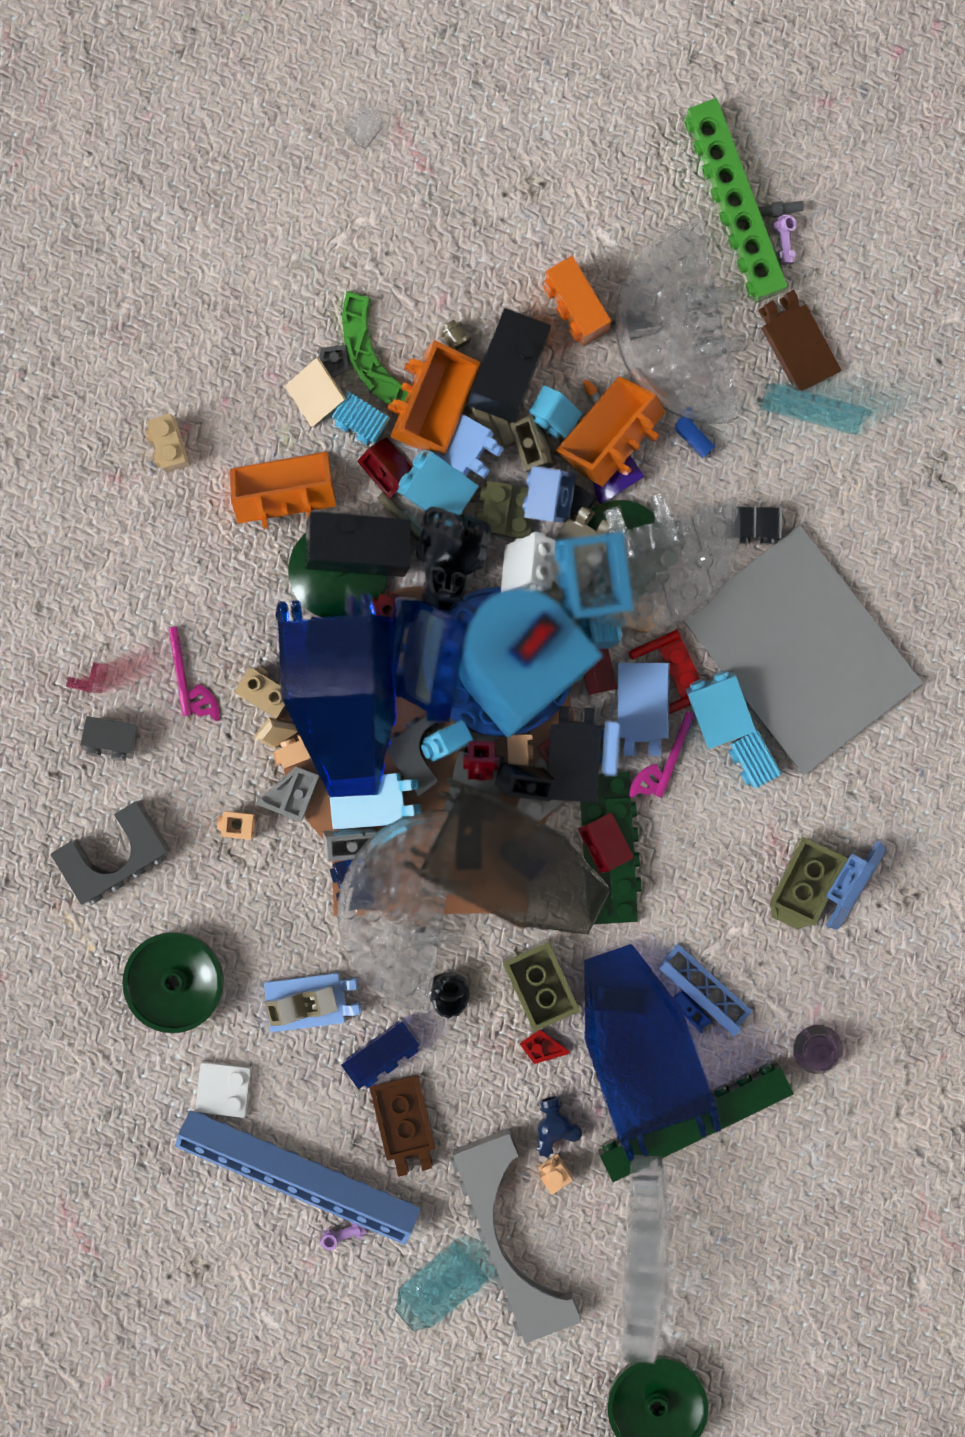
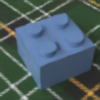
[523,466,577,523]

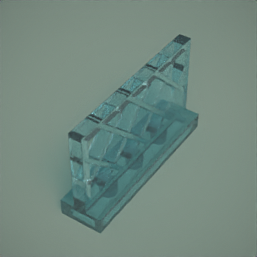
[760,383,872,435]

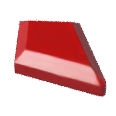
[520,1029,570,1064]

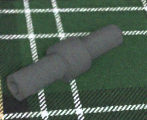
[758,201,804,218]

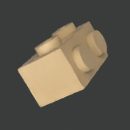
[145,414,191,473]
[234,666,296,719]

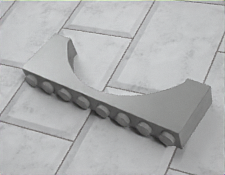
[451,1128,581,1343]

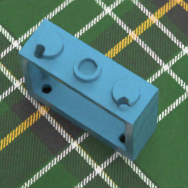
[554,532,634,619]

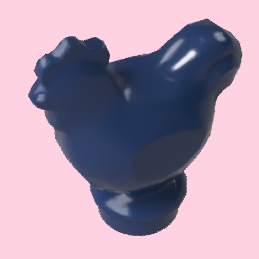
[536,1096,582,1158]

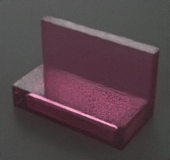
[66,662,109,693]

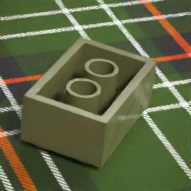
[503,939,580,1032]

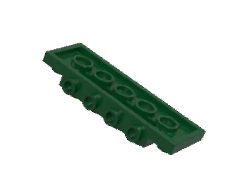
[580,772,642,925]

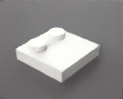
[195,1061,251,1118]

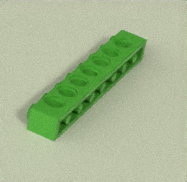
[684,98,788,303]

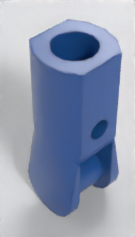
[675,416,716,459]
[671,990,713,1033]

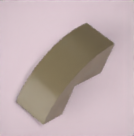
[265,986,338,1026]

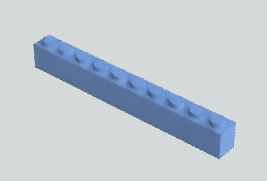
[174,1110,421,1245]

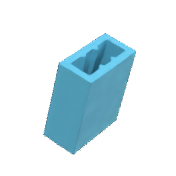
[397,450,479,527]
[685,670,756,749]

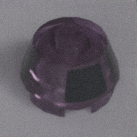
[793,1025,843,1074]

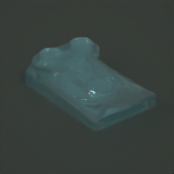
[395,1240,488,1332]

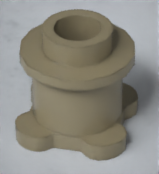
[440,320,472,350]

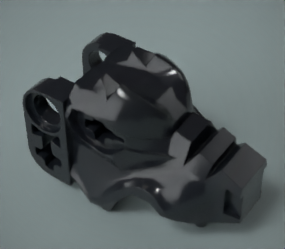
[416,507,491,614]

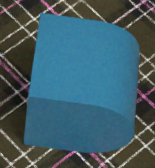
[457,589,602,738]

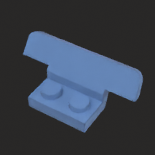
[826,841,886,930]

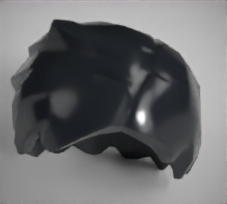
[429,972,470,1019]

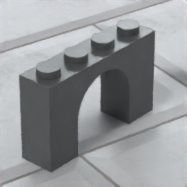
[383,702,500,796]
[50,800,171,906]

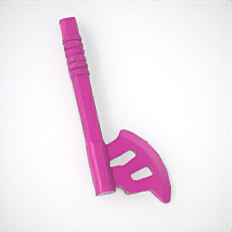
[169,626,220,721]
[629,711,695,798]

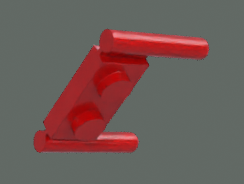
[628,629,700,715]

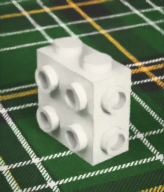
[501,532,555,592]

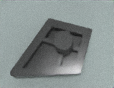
[319,345,349,379]

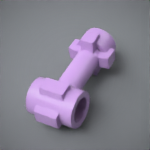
[772,215,796,265]
[320,1222,368,1251]

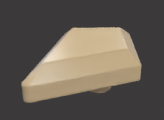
[254,717,304,750]

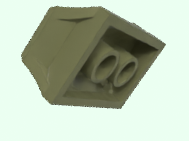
[769,836,849,930]

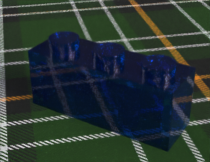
[341,1017,421,1090]

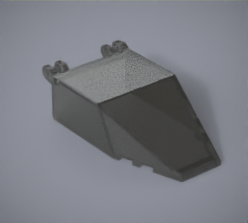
[402,777,611,934]

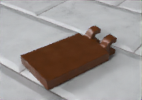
[758,290,842,394]
[369,1074,436,1177]

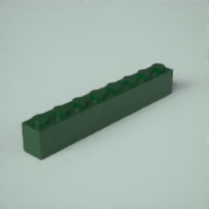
[598,1062,794,1182]

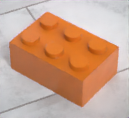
[543,255,611,347]

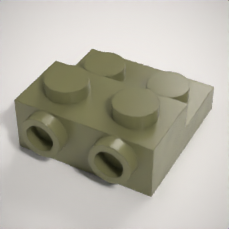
[477,481,533,539]

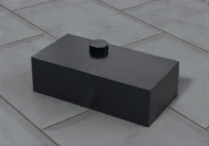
[467,308,552,423]
[305,511,411,577]

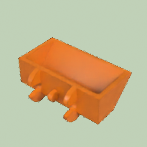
[387,340,482,455]
[555,376,666,487]
[230,451,336,530]

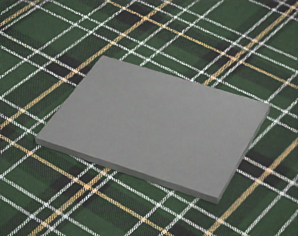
[680,525,923,775]

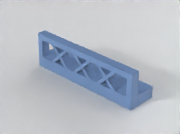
[658,943,752,1037]

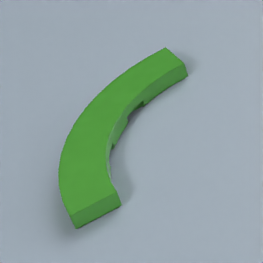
[342,291,408,405]

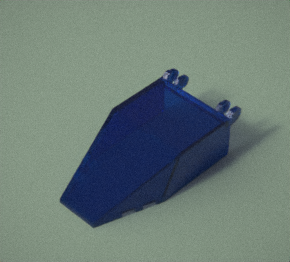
[275,594,397,797]
[584,944,721,1162]

